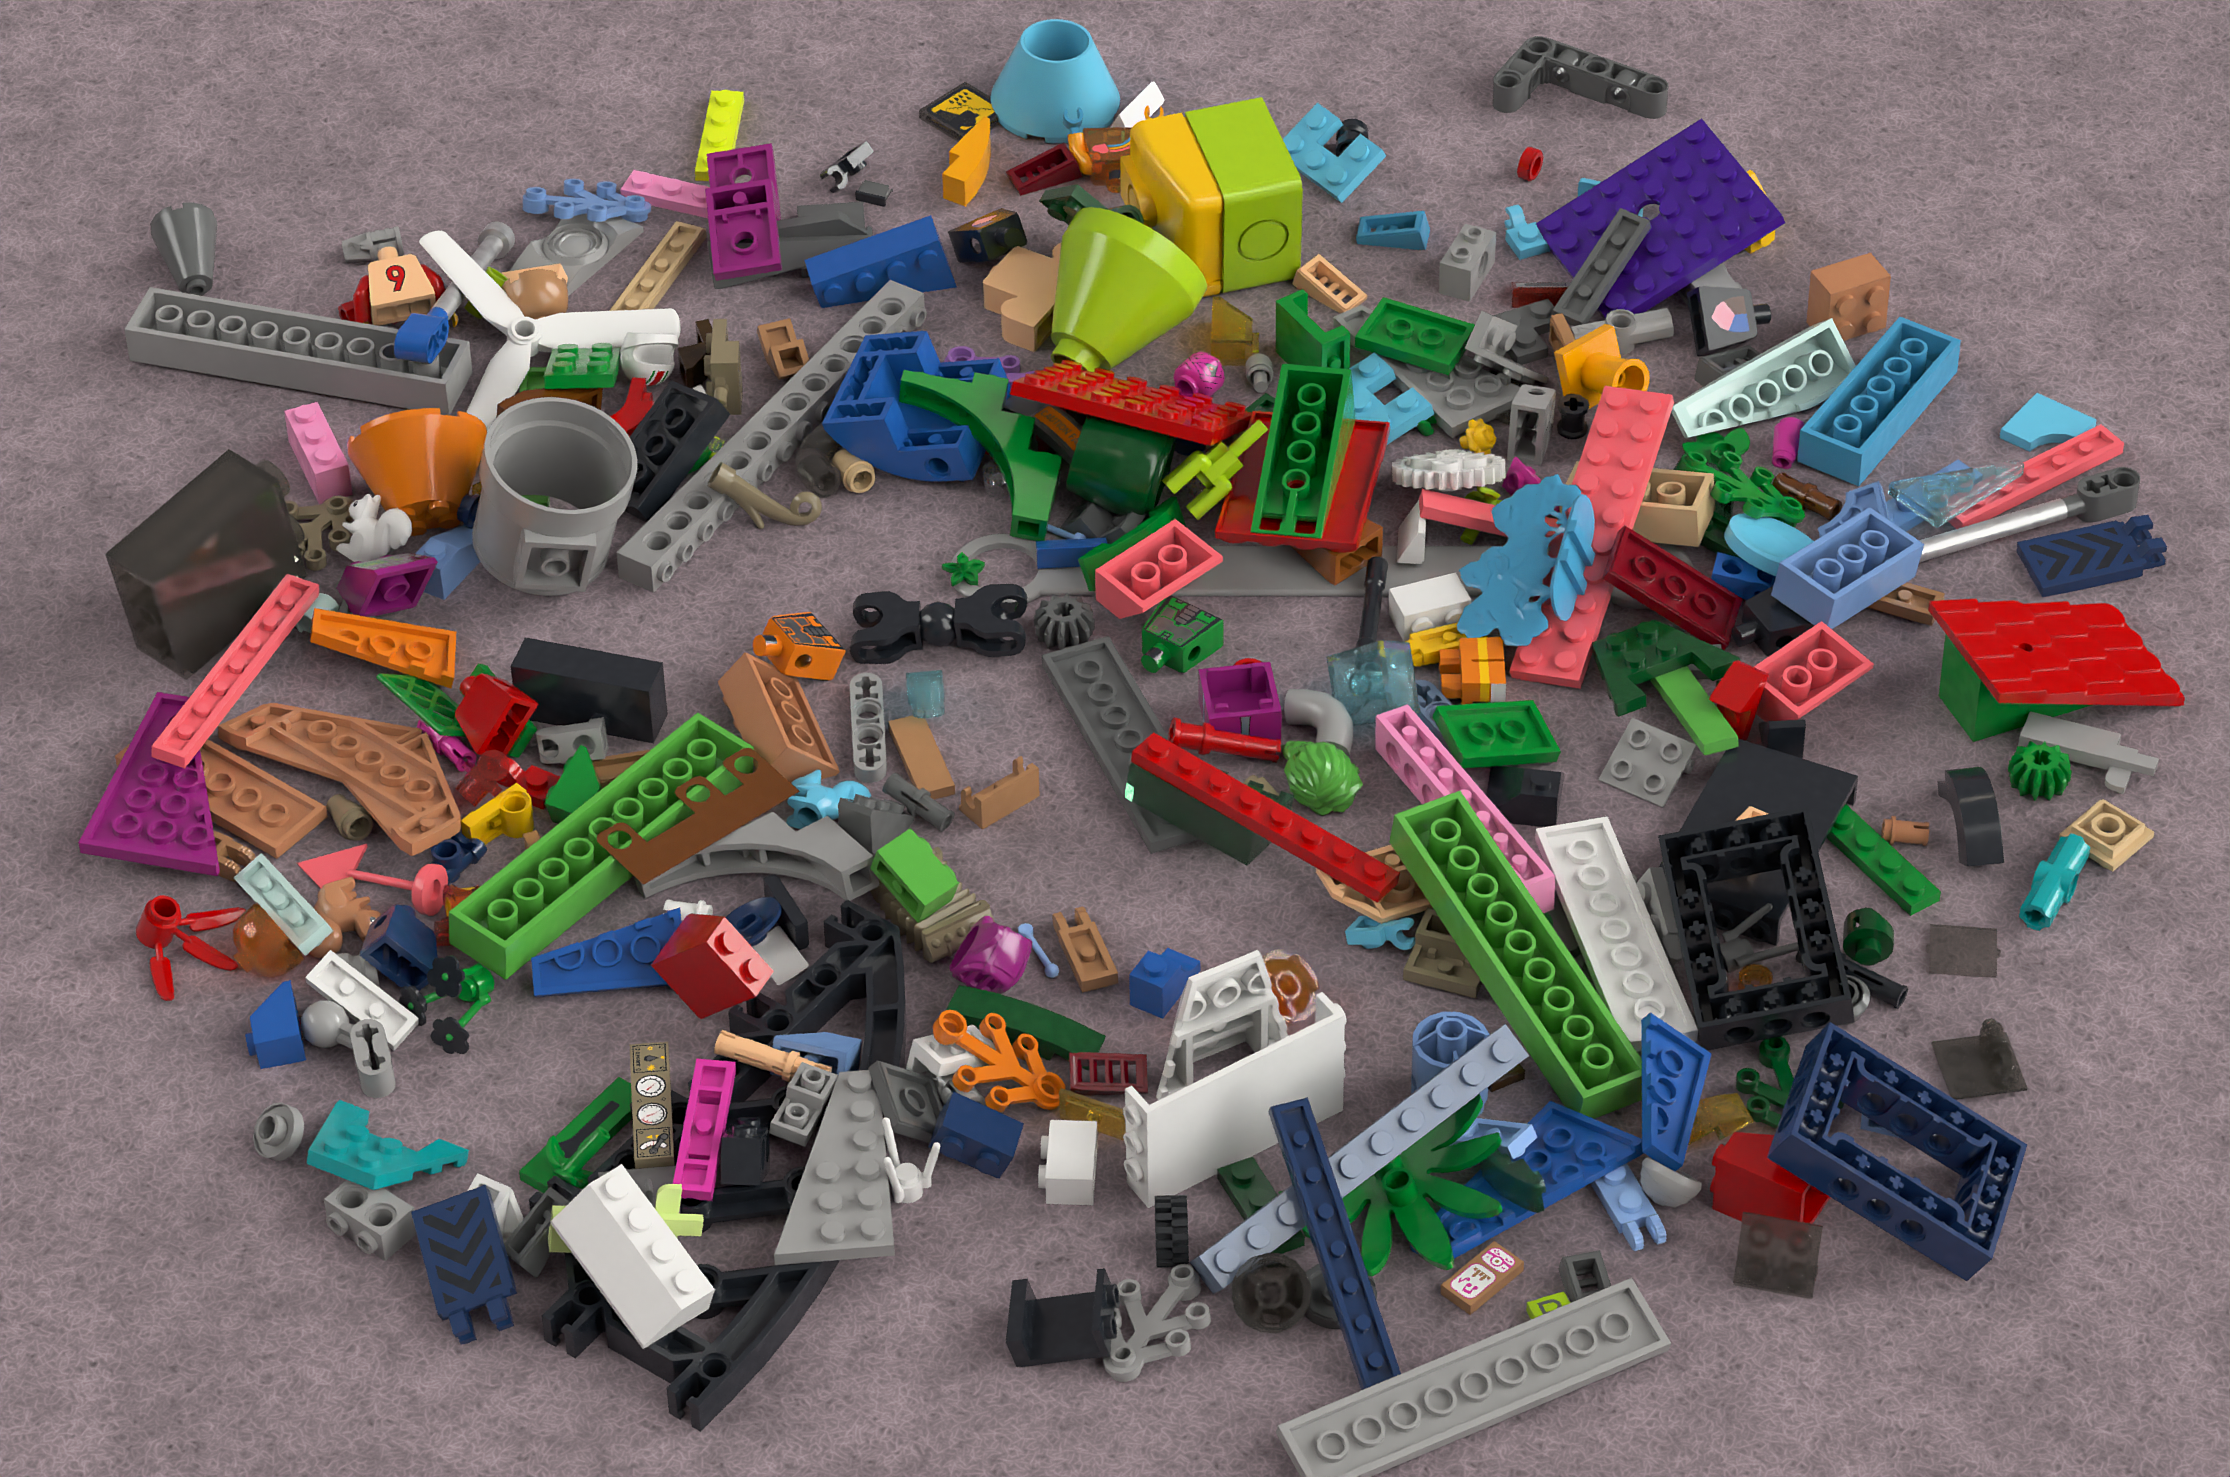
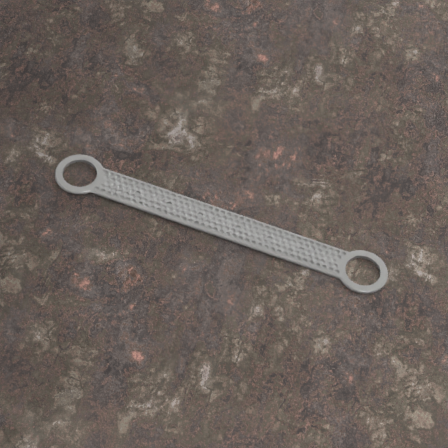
[949,533,1693,609]

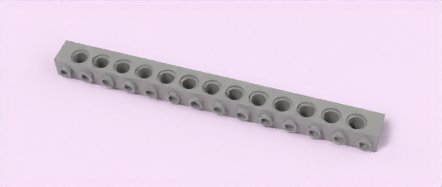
[616,280,927,593]

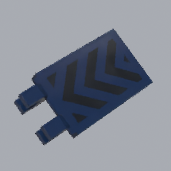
[2016,515,2167,597]
[411,1185,517,1345]

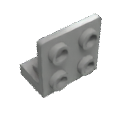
[1465,311,1549,385]

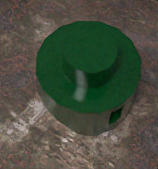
[1843,907,1894,966]

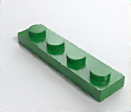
[1827,804,1941,916]

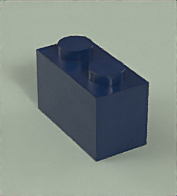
[928,1091,1024,1179]

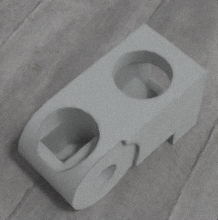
[536,717,609,764]

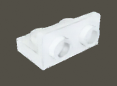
[906,1025,996,1077]

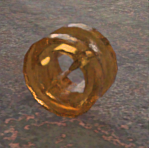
[1738,964,1773,990]

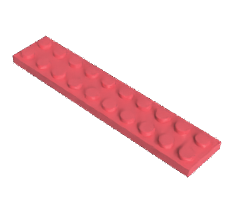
[1510,386,1674,689]

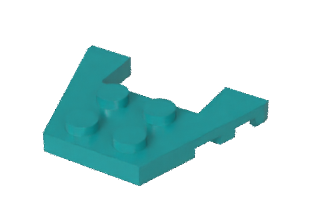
[306,1100,469,1190]

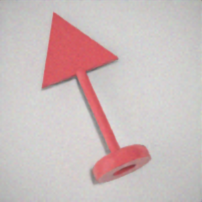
[297,844,448,916]

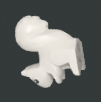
[336,494,412,562]

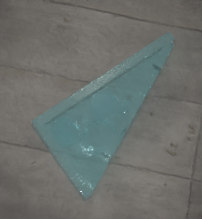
[1888,460,2024,528]

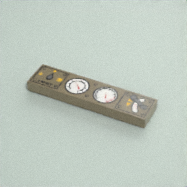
[629,1042,675,1169]

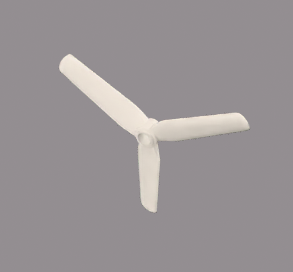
[419,230,681,432]

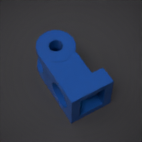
[1711,552,1776,600]

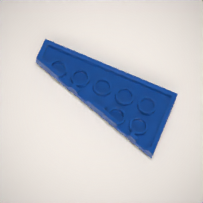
[1410,1101,1644,1259]

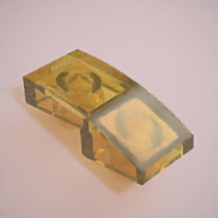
[1688,1093,1754,1145]

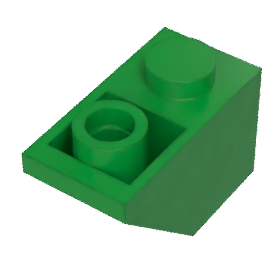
[545,745,602,824]

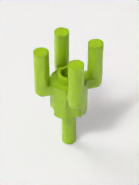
[1162,420,1268,520]

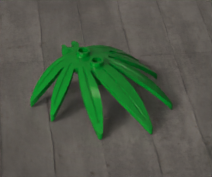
[1278,1094,1503,1276]

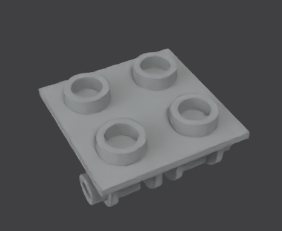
[1598,718,1697,808]

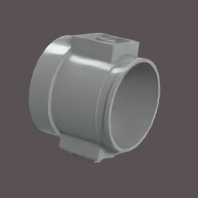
[472,397,637,596]

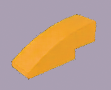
[942,116,991,207]

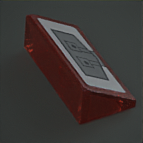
[1511,282,1571,308]

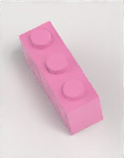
[284,402,353,504]

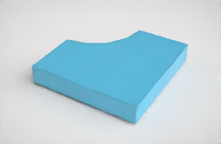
[2000,393,2097,452]

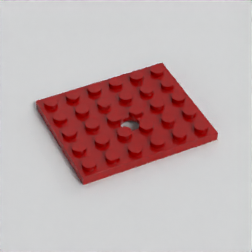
[1010,360,1252,446]

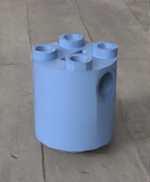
[1411,1012,1489,1116]

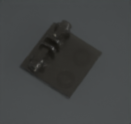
[1931,1018,2027,1100]
[1733,1211,1823,1299]

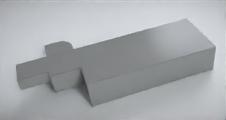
[2018,712,2159,794]

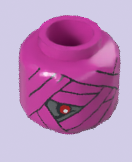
[1174,352,1225,397]

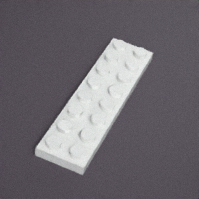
[1535,817,1698,1051]

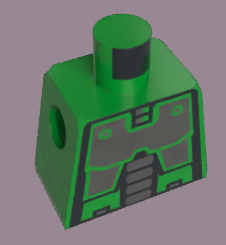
[1141,595,1224,673]

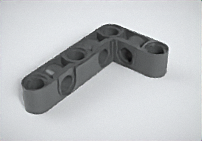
[1492,36,1669,119]

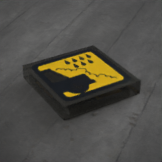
[919,82,1000,142]

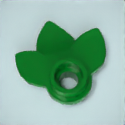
[1682,428,1750,472]

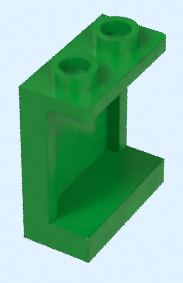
[1275,289,1350,369]

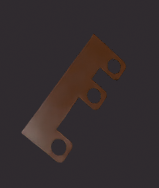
[596,748,800,885]

